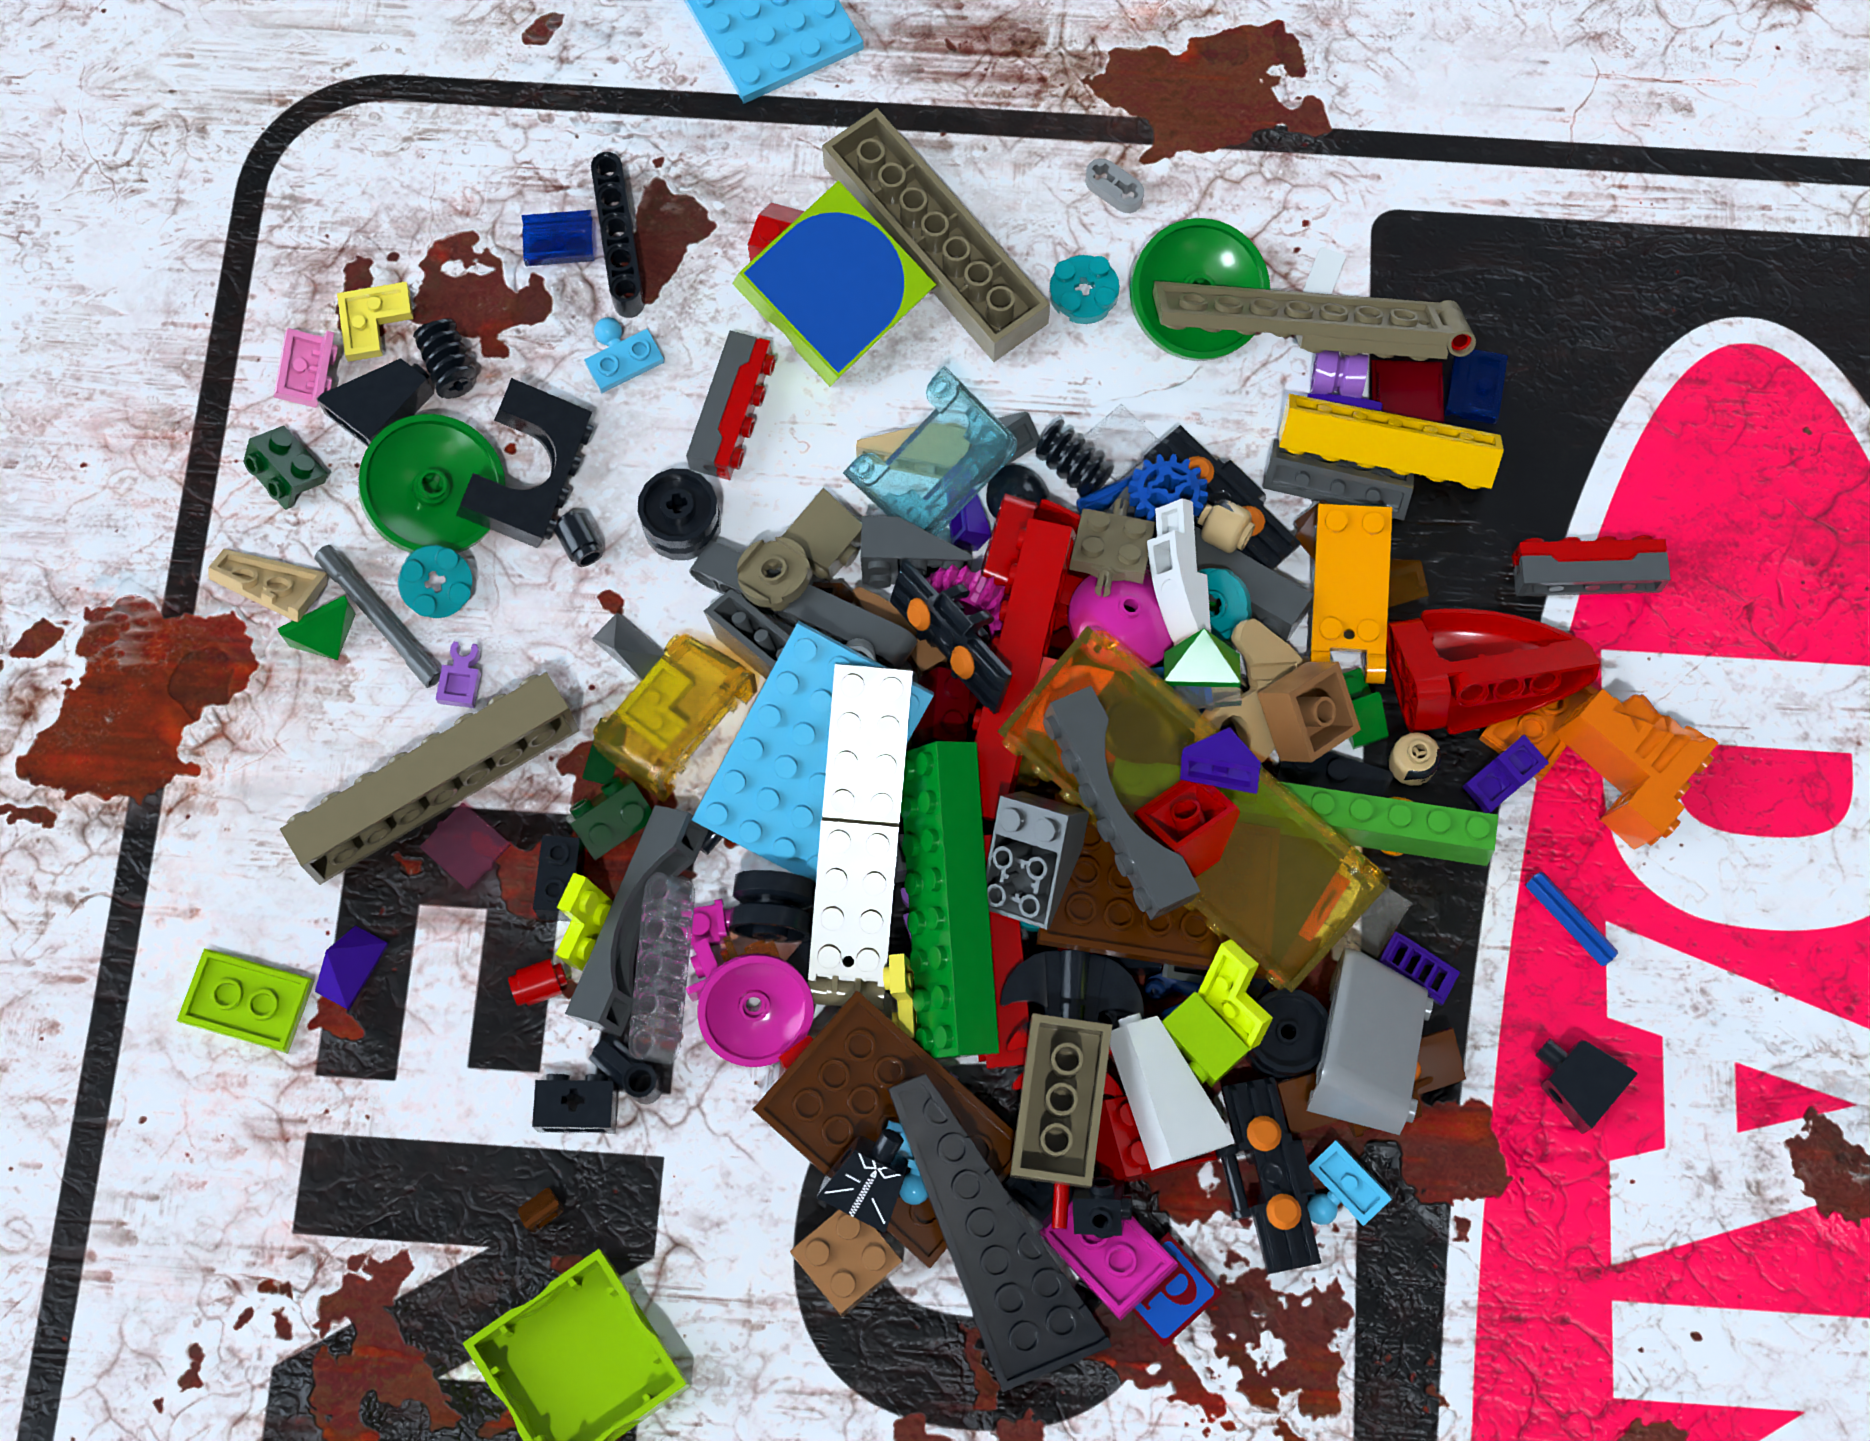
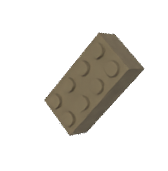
[1010,1013,1112,1188]

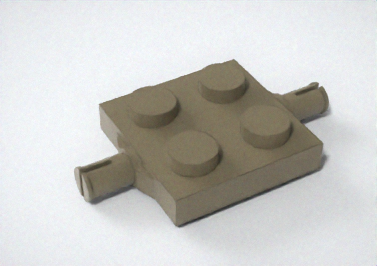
[1069,498,1155,597]

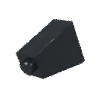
[317,358,434,447]

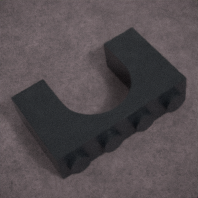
[456,378,594,548]

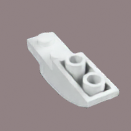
[1147,498,1211,645]

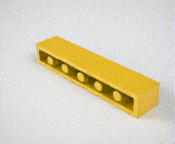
[1279,394,1504,489]

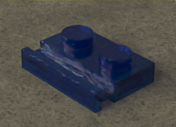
[522,210,595,267]
[1445,349,1508,425]

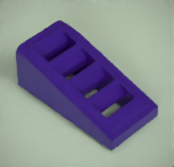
[945,468,991,551]
[1378,931,1460,1006]

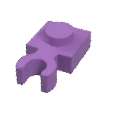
[435,641,481,708]

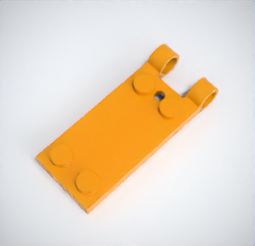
[1310,504,1392,684]

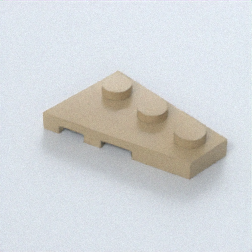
[208,549,327,623]

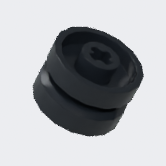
[637,468,721,561]
[728,870,816,943]
[1245,988,1329,1082]

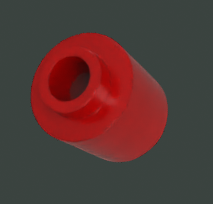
[508,958,568,1007]

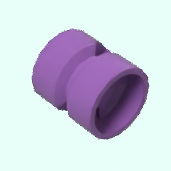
[1310,350,1369,398]

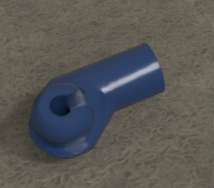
[1144,971,1201,1001]

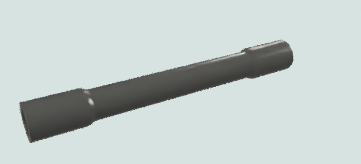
[314,545,441,688]

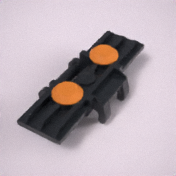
[1144,425,1302,570]
[890,559,1012,714]
[1215,1077,1322,1275]

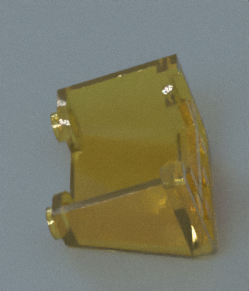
[592,633,758,802]

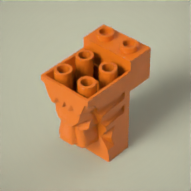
[1554,688,1718,850]

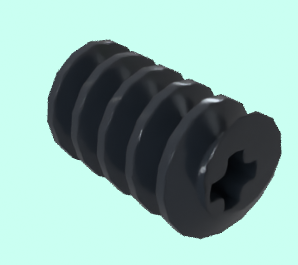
[413,319,477,399]
[1036,419,1114,497]

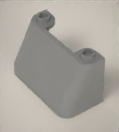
[1307,947,1433,1135]

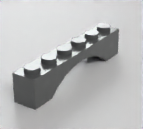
[1043,686,1200,920]
[565,805,709,1036]

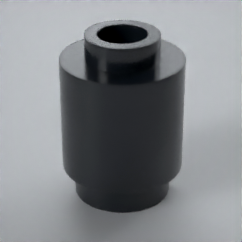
[554,511,603,567]

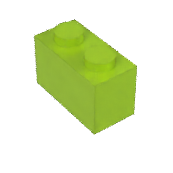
[1162,991,1250,1088]

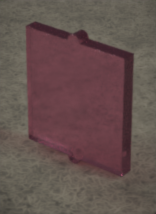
[420,802,511,890]

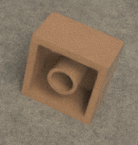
[1257,662,1361,762]
[790,1210,903,1318]

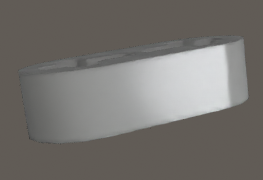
[1085,158,1144,213]

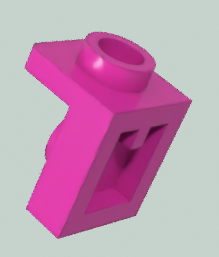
[679,899,731,950]
[685,938,719,1002]

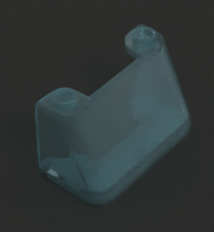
[843,366,1017,536]

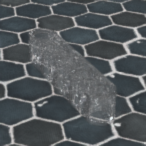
[628,872,695,1065]

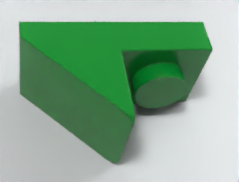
[1343,668,1388,750]

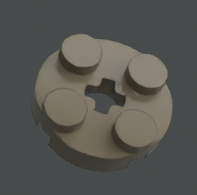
[737,537,813,611]

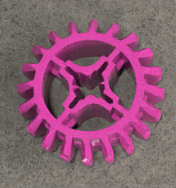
[926,564,1010,650]

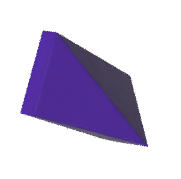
[1180,727,1261,794]
[315,926,389,1010]

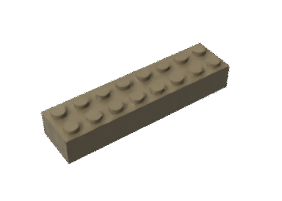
[822,108,1050,362]
[280,672,580,885]

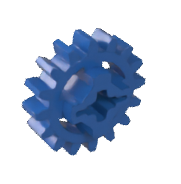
[1128,454,1208,522]

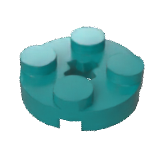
[1049,255,1120,324]
[397,545,472,618]
[1197,568,1252,641]

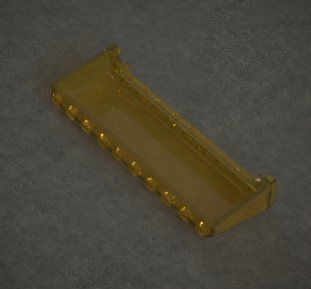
[997,625,1390,993]

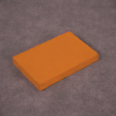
[1479,685,1598,782]

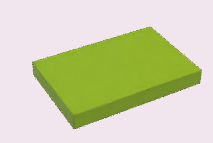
[176,948,315,1054]

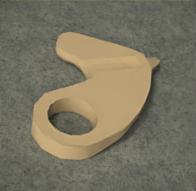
[1194,619,1310,763]

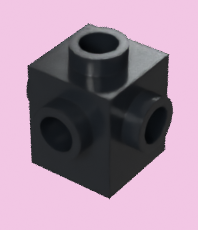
[1072,1177,1132,1238]

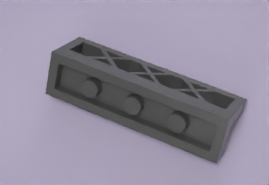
[1263,439,1414,520]

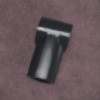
[588,1033,664,1104]

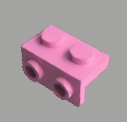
[273,328,338,408]

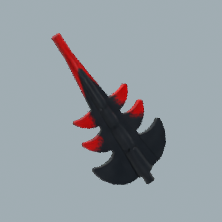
[1000,949,1144,1229]

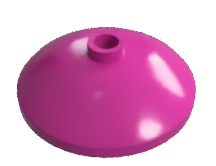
[1068,575,1174,672]
[697,953,814,1067]

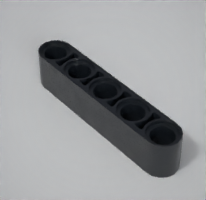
[591,152,645,318]

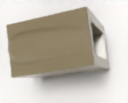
[781,488,862,582]

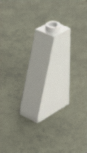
[1110,1013,1235,1170]

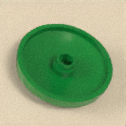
[1130,218,1270,361]
[358,414,505,553]

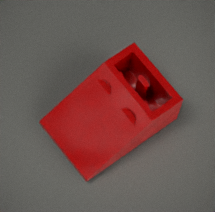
[1095,1096,1219,1184]

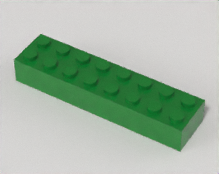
[900,741,999,1059]

